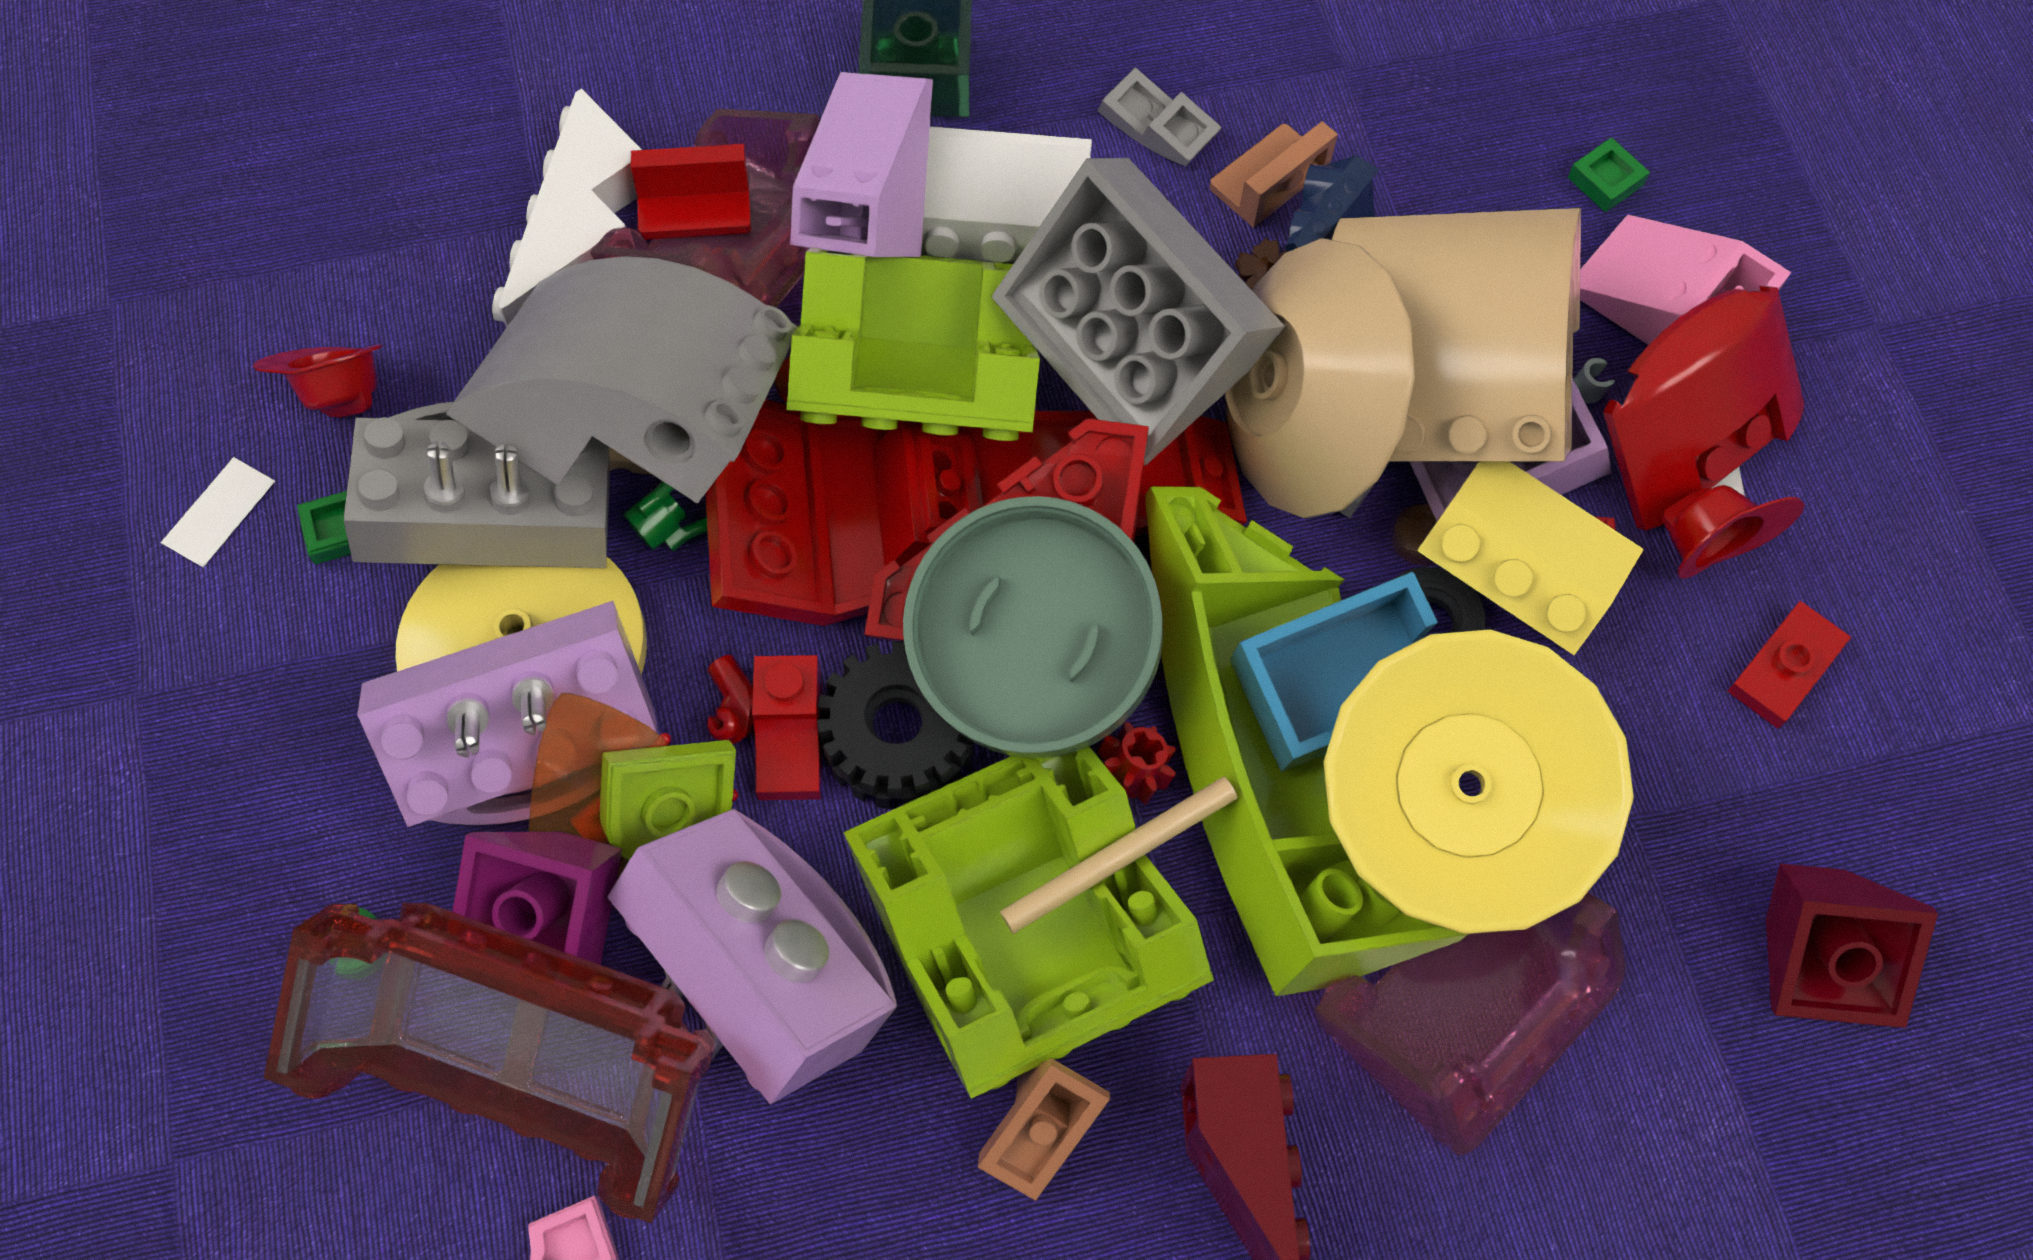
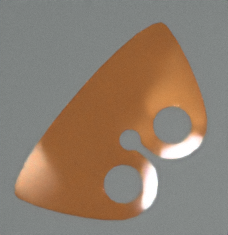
[529,693,668,882]

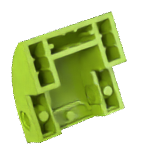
[786,247,1040,441]
[843,746,1214,1099]

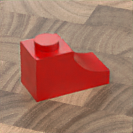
[752,655,823,801]

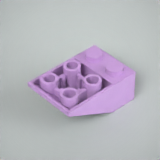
[790,72,933,257]

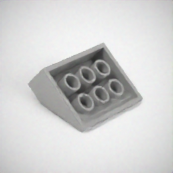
[991,158,1285,465]

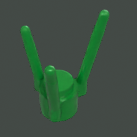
[622,481,708,552]

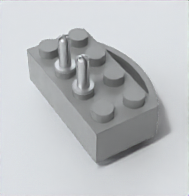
[344,402,610,568]

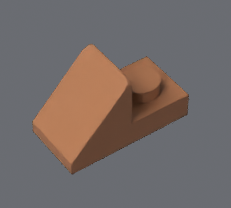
[978,1058,1110,1201]

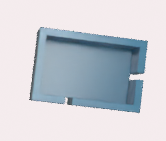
[1229,572,1438,772]

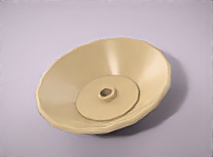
[1225,238,1415,519]

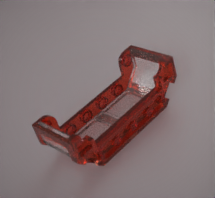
[264,903,716,1224]

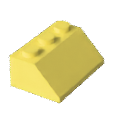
[1417,461,1644,655]

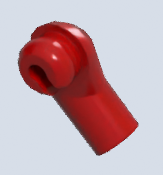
[707,654,754,744]

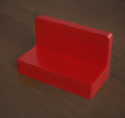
[631,144,752,240]

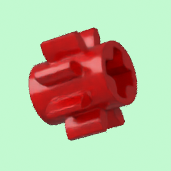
[1097,722,1176,804]

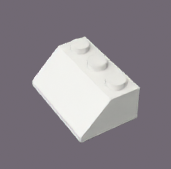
[921,127,1092,263]

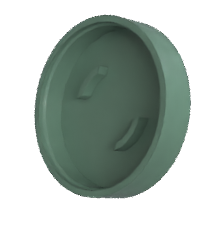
[903,496,1163,758]

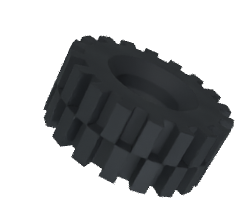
[817,641,975,809]

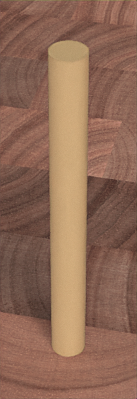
[999,776,1237,934]

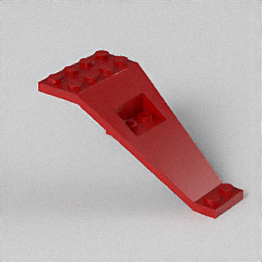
[705,399,1247,626]

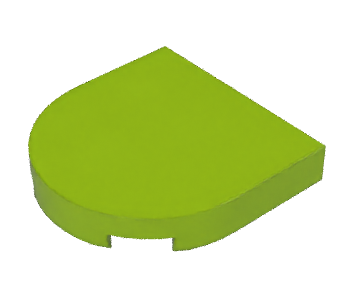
[600,740,736,861]

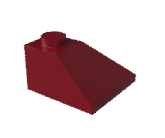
[1766,863,1938,1028]

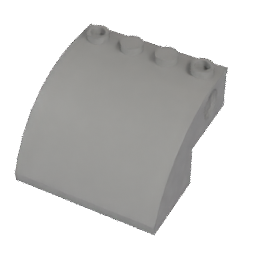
[446,256,798,503]

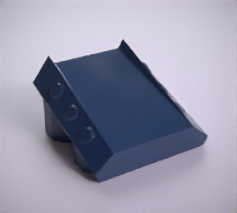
[1286,155,1380,252]

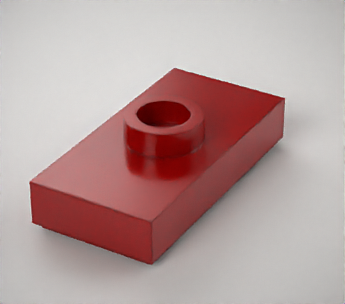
[1727,600,1851,729]

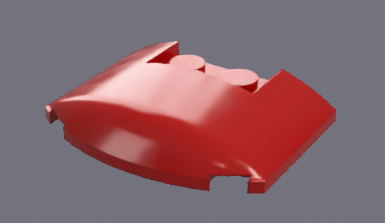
[1603,285,1805,531]

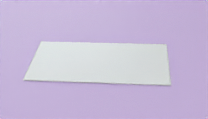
[161,457,275,567]

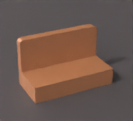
[1210,121,1338,228]

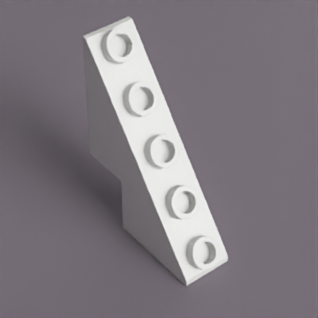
[492,89,642,328]

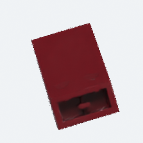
[1180,1053,1310,1260]

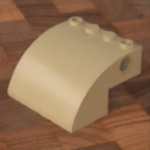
[1332,208,1581,461]

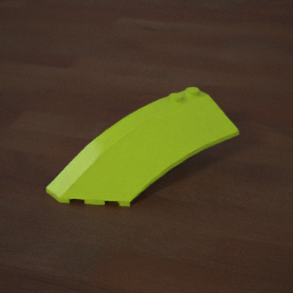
[1145,487,1468,996]

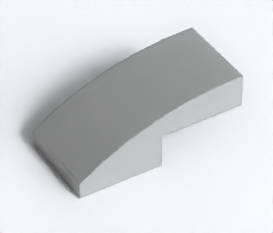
[1097,67,1222,166]

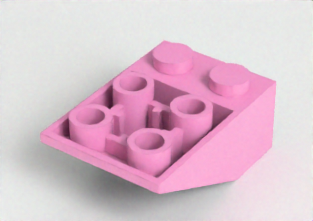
[1580,215,1791,345]

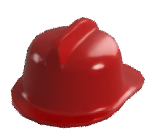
[253,344,383,418]
[1662,485,1805,579]

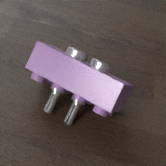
[357,601,659,827]
[608,809,897,1105]

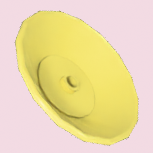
[1323,629,1634,934]

